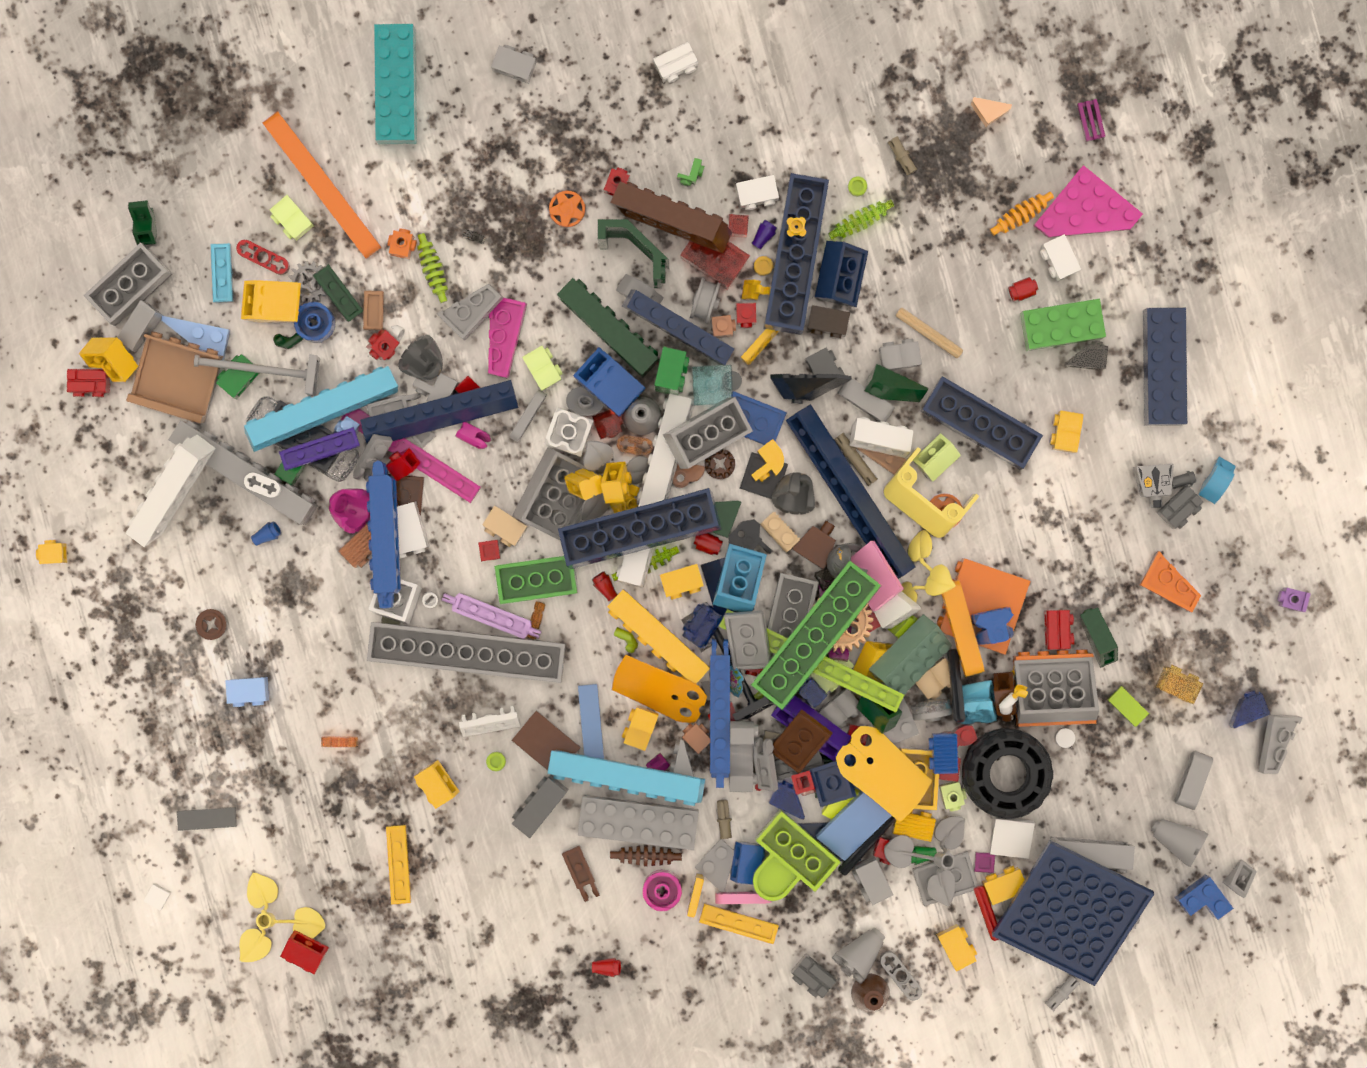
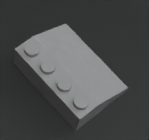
[512,447,603,540]
[1014,657,1099,724]

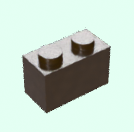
[807,305,850,339]

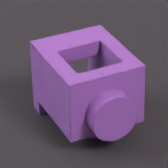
[1278,587,1311,612]

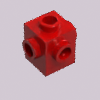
[366,330,400,360]

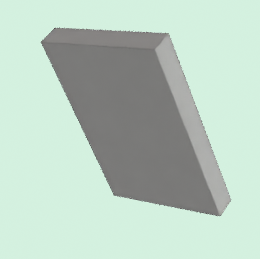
[724,611,771,670]
[912,851,979,906]

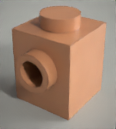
[711,315,736,338]
[682,723,710,754]

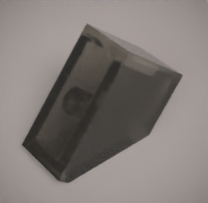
[1064,341,1108,371]

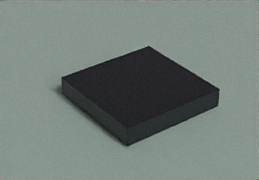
[739,452,788,499]

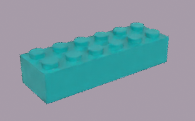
[374,24,417,144]

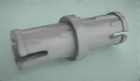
[1045,975,1080,1012]

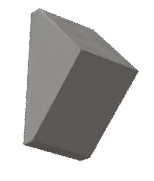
[1222,859,1257,898]

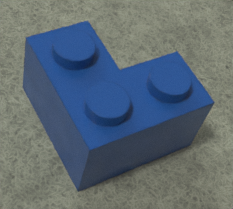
[1174,874,1234,920]

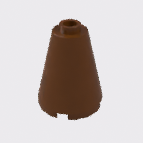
[851,973,890,1013]

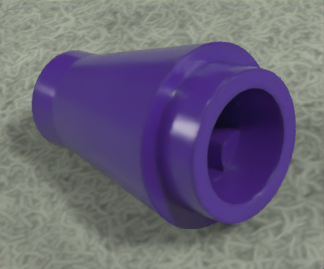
[752,220,777,249]

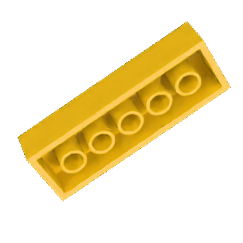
[607,589,710,684]

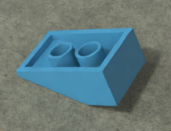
[713,544,767,612]

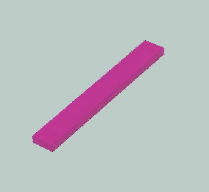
[340,409,481,503]

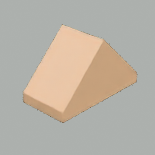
[971,97,1012,127]

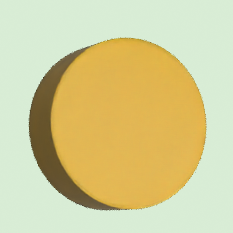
[754,256,773,276]

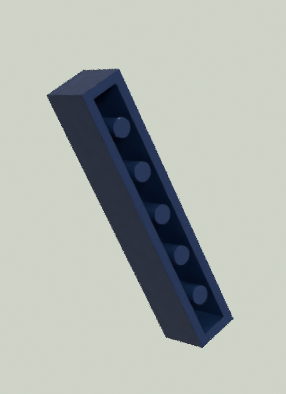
[622,289,735,365]

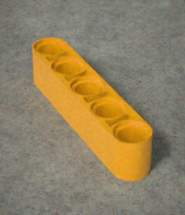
[942,580,985,677]

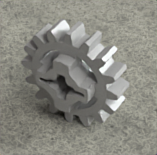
[288,261,326,303]

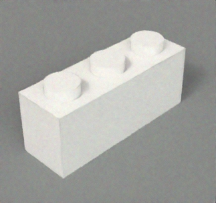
[849,417,913,458]

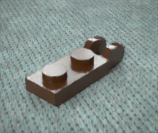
[562,845,600,902]

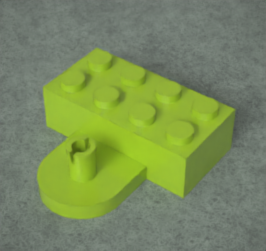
[753,809,841,901]

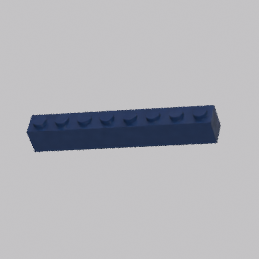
[360,380,519,444]

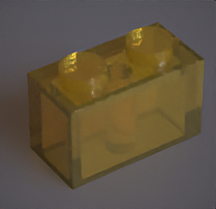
[1155,665,1204,705]

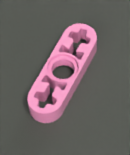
[715,892,772,904]

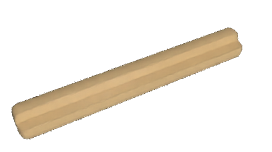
[896,308,963,358]

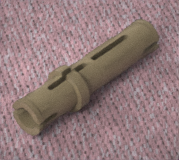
[834,432,878,486]

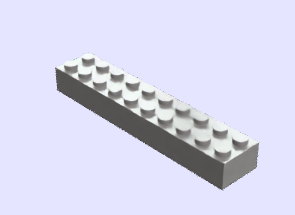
[367,622,566,683]

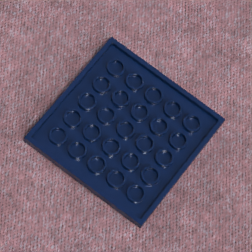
[992,840,1154,986]

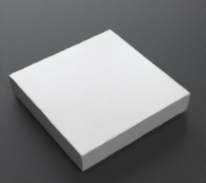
[990,817,1035,859]

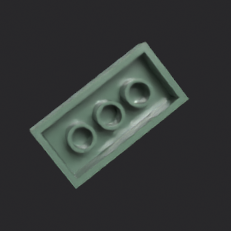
[869,614,952,695]

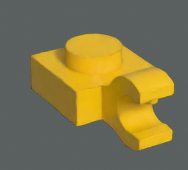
[741,279,771,300]

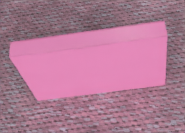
[851,541,904,611]

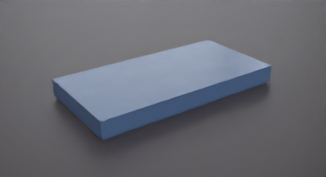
[816,791,892,861]

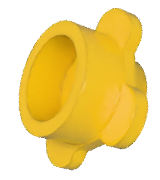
[787,217,806,237]

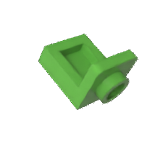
[677,158,705,186]

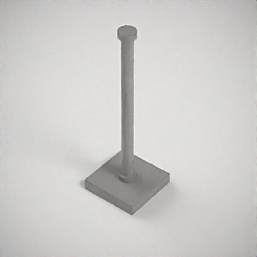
[194,354,320,396]

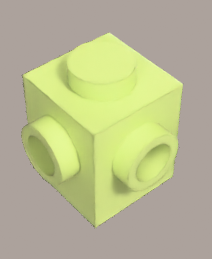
[939,781,967,811]

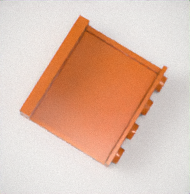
[936,558,1030,655]

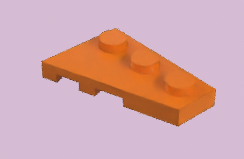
[1140,551,1201,613]

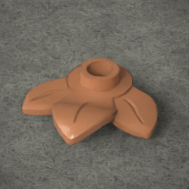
[672,465,705,488]

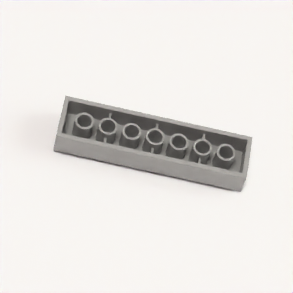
[168,420,318,525]

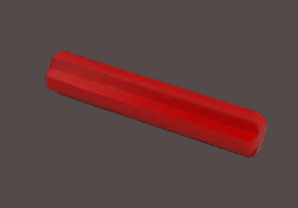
[974,885,999,941]

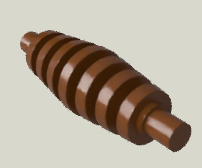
[610,845,682,867]

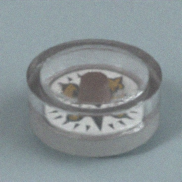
[911,698,952,722]

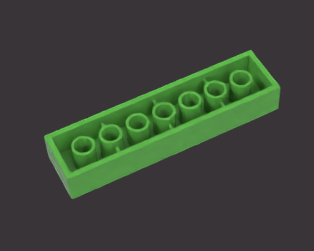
[751,561,881,710]

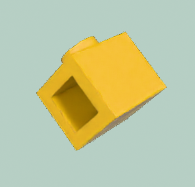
[36,540,67,564]

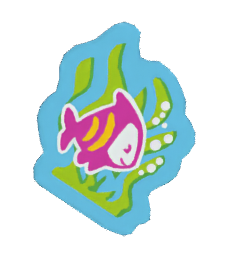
[730,666,744,698]

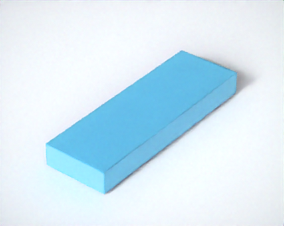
[210,243,234,303]

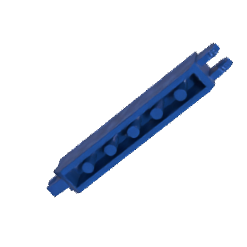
[366,460,401,609]
[710,639,730,788]

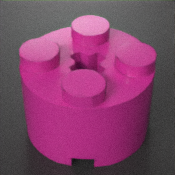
[643,869,682,911]

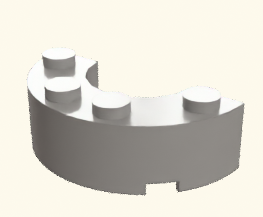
[729,721,758,792]

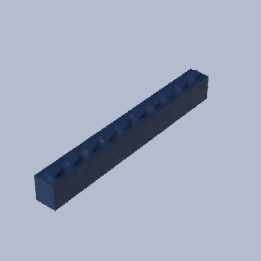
[786,404,916,579]

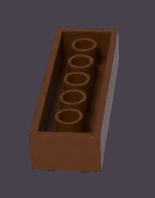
[610,182,732,254]

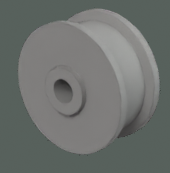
[690,277,721,324]

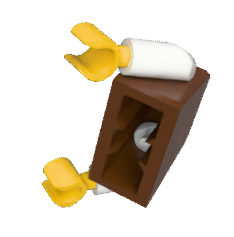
[993,667,1028,722]

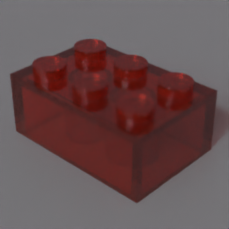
[680,241,750,290]

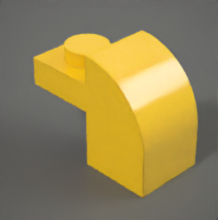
[751,439,784,482]

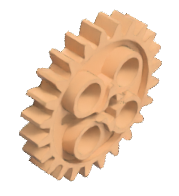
[813,598,873,653]

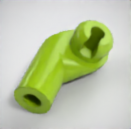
[614,627,638,653]

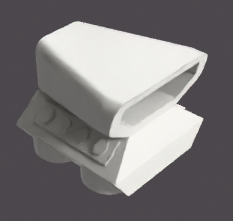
[544,407,594,457]

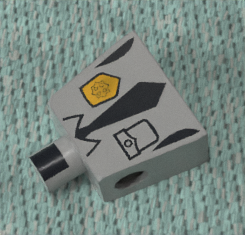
[1133,464,1174,508]

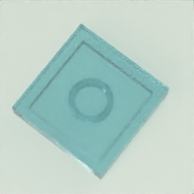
[692,365,733,406]

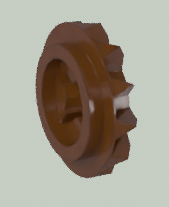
[705,449,735,479]
[195,609,227,640]

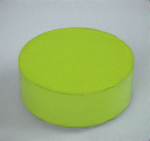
[848,176,867,197]
[486,752,506,771]

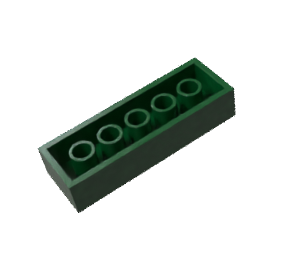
[557,278,659,378]

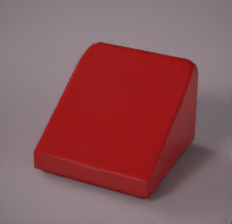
[455,376,480,393]

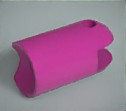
[455,422,491,449]

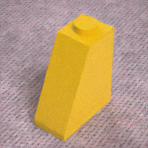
[853,641,893,682]

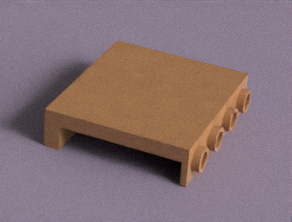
[126,331,223,424]

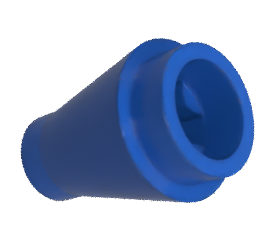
[251,521,281,546]

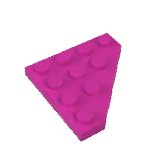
[1033,165,1143,238]

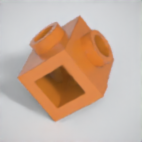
[387,228,417,260]

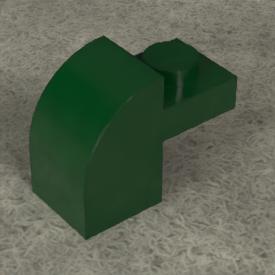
[128,200,157,245]

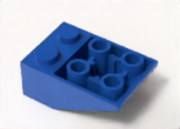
[573,347,645,417]

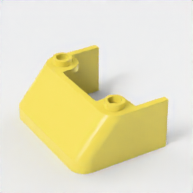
[883,447,979,538]

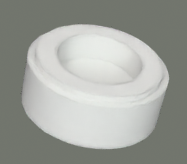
[1055,728,1075,748]

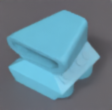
[959,680,997,725]

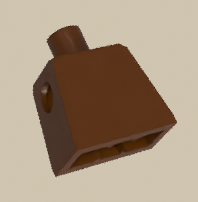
[792,520,836,569]

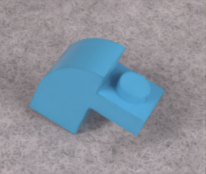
[1198,456,1236,504]

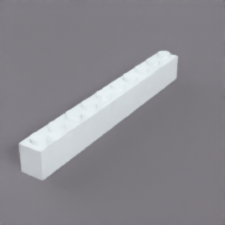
[616,394,694,588]

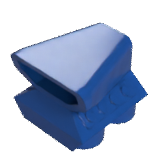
[971,607,1014,645]

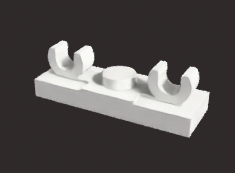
[459,706,520,737]

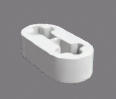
[244,473,281,498]

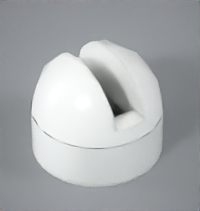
[388,325,405,342]
[422,592,438,608]

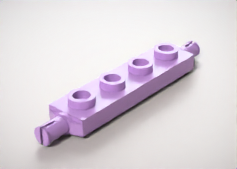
[442,593,542,639]

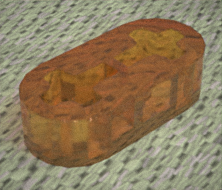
[617,435,653,455]
[321,736,358,747]

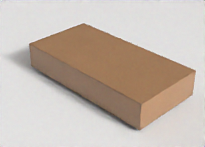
[363,291,384,330]

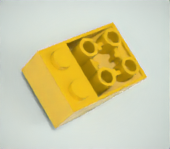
[241,280,301,323]

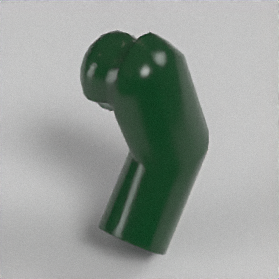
[273,333,304,349]

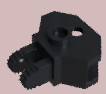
[728,519,773,554]

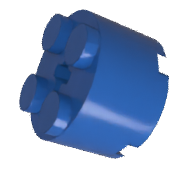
[294,302,336,343]

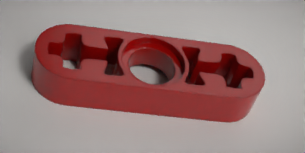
[236,240,290,275]

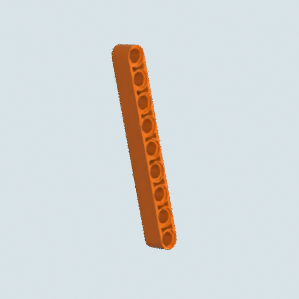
[262,111,381,259]

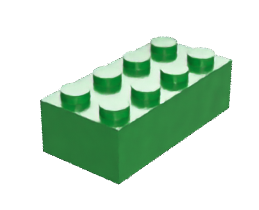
[654,347,689,395]

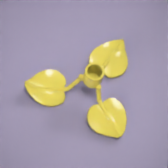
[901,530,956,602]
[239,873,326,962]

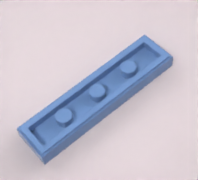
[578,684,604,759]

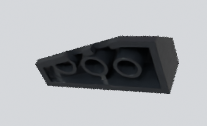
[770,374,852,404]

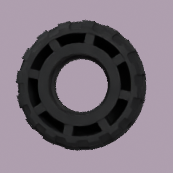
[962,728,1054,819]

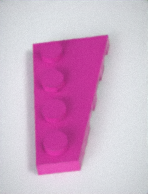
[488,298,527,378]

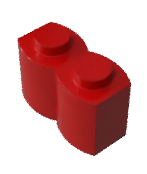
[941,724,977,748]

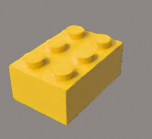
[899,747,939,810]

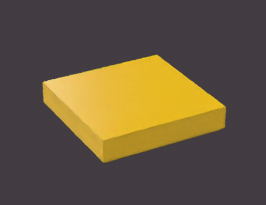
[687,873,704,918]

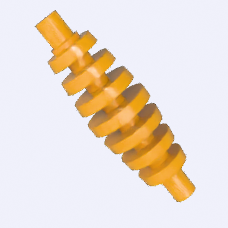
[990,192,1054,236]

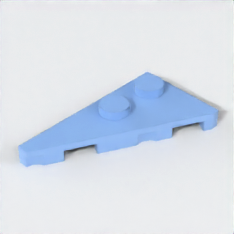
[161,316,230,360]

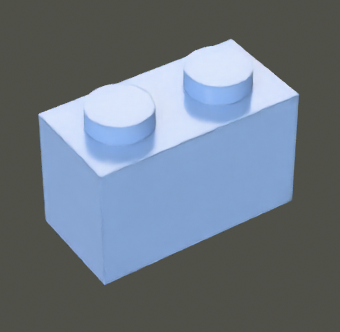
[225,677,269,707]

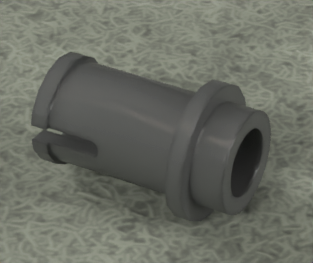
[1172,471,1196,489]

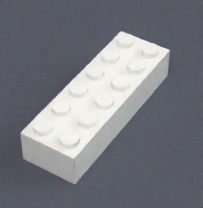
[126,435,216,547]

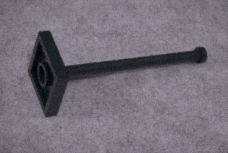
[697,602,774,721]

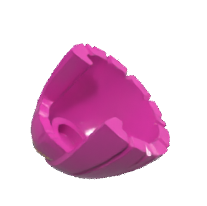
[329,488,370,534]

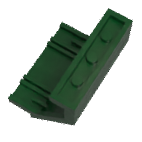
[597,219,669,289]

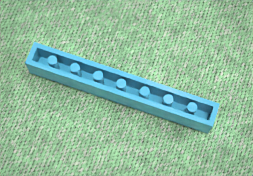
[244,366,398,452]
[547,750,705,806]

